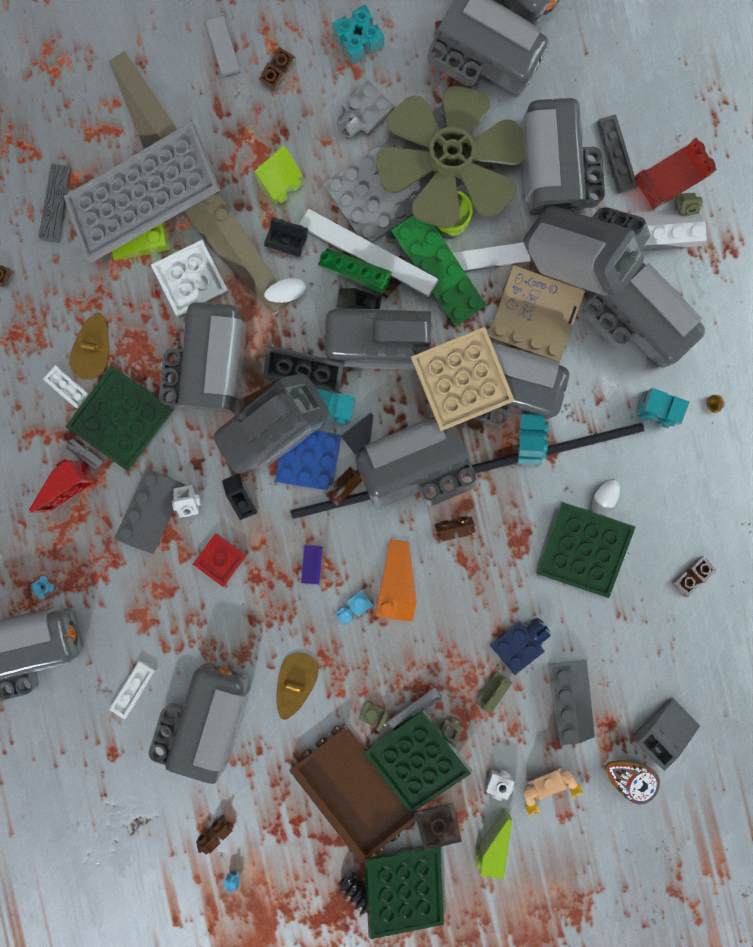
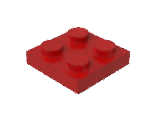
[192,533,246,587]

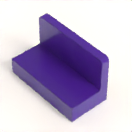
[301,545,324,586]

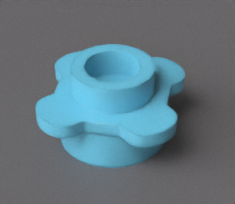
[31,576,54,599]
[224,872,241,894]

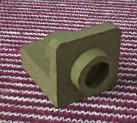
[675,193,703,215]
[359,701,390,731]

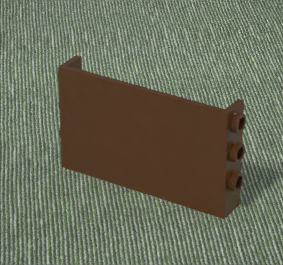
[289,724,416,864]

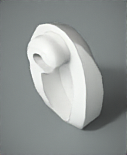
[264,278,306,303]
[591,479,620,515]

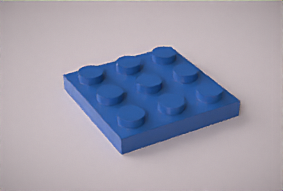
[275,431,341,490]

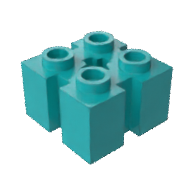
[332,4,384,65]
[316,388,355,425]
[635,388,690,428]
[518,414,548,465]

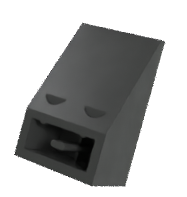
[632,698,700,771]

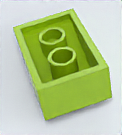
[254,145,304,205]
[112,222,170,261]
[474,808,512,879]

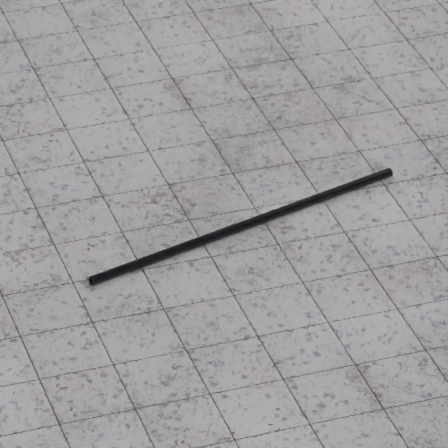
[290,422,644,519]

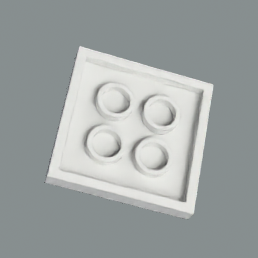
[151,240,229,317]

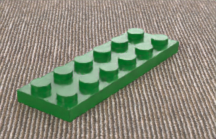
[391,215,486,327]

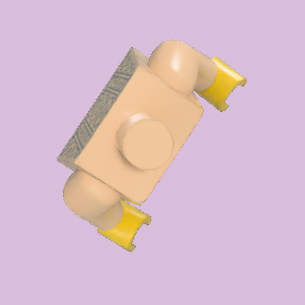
[524,768,584,817]

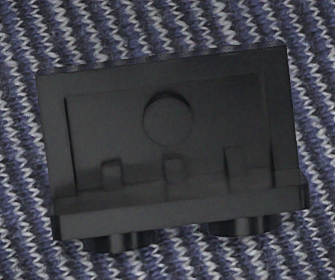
[264,217,308,257]

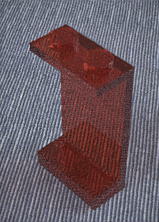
[635,137,717,210]

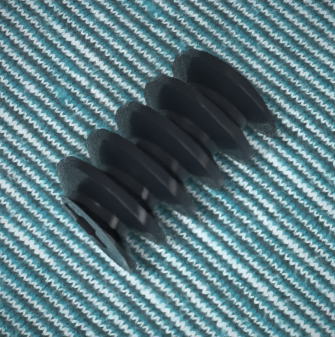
[337,870,367,916]

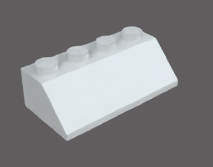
[629,209,707,251]

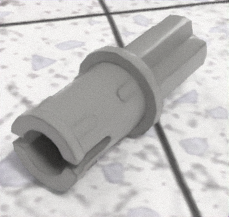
[66,439,102,469]

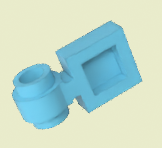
[336,590,373,625]

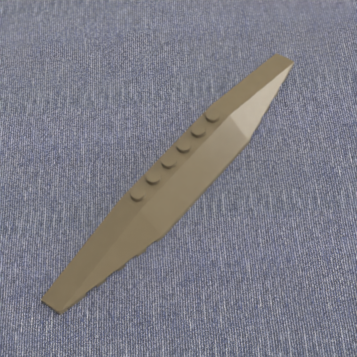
[109,51,290,312]

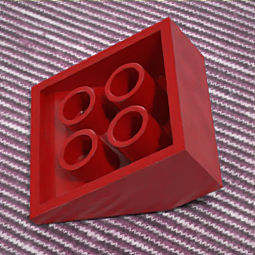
[29,459,97,513]

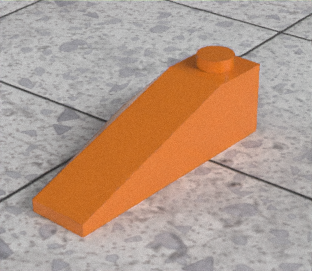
[375,539,417,621]

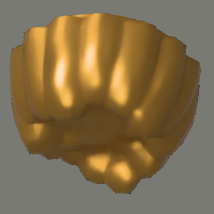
[707,395,725,413]

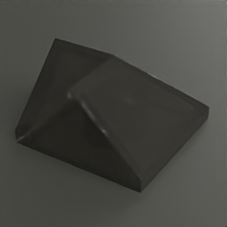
[415,802,462,851]

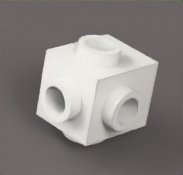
[172,485,201,518]
[484,769,516,801]

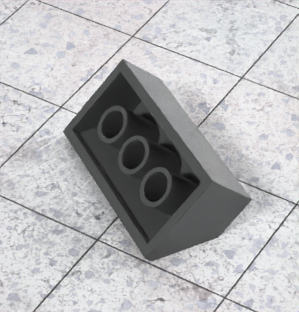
[263,345,344,394]
[114,468,186,554]
[548,660,595,745]

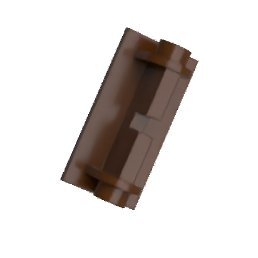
[324,467,362,506]
[434,516,475,542]
[196,814,234,855]

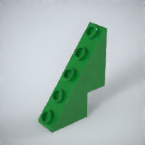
[318,248,392,296]

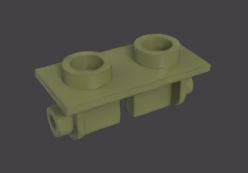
[475,671,513,714]

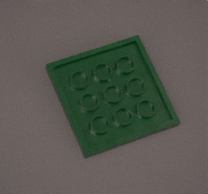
[65,365,174,472]
[536,501,636,598]
[364,709,472,814]
[365,845,444,939]

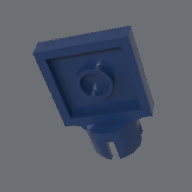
[490,618,551,675]

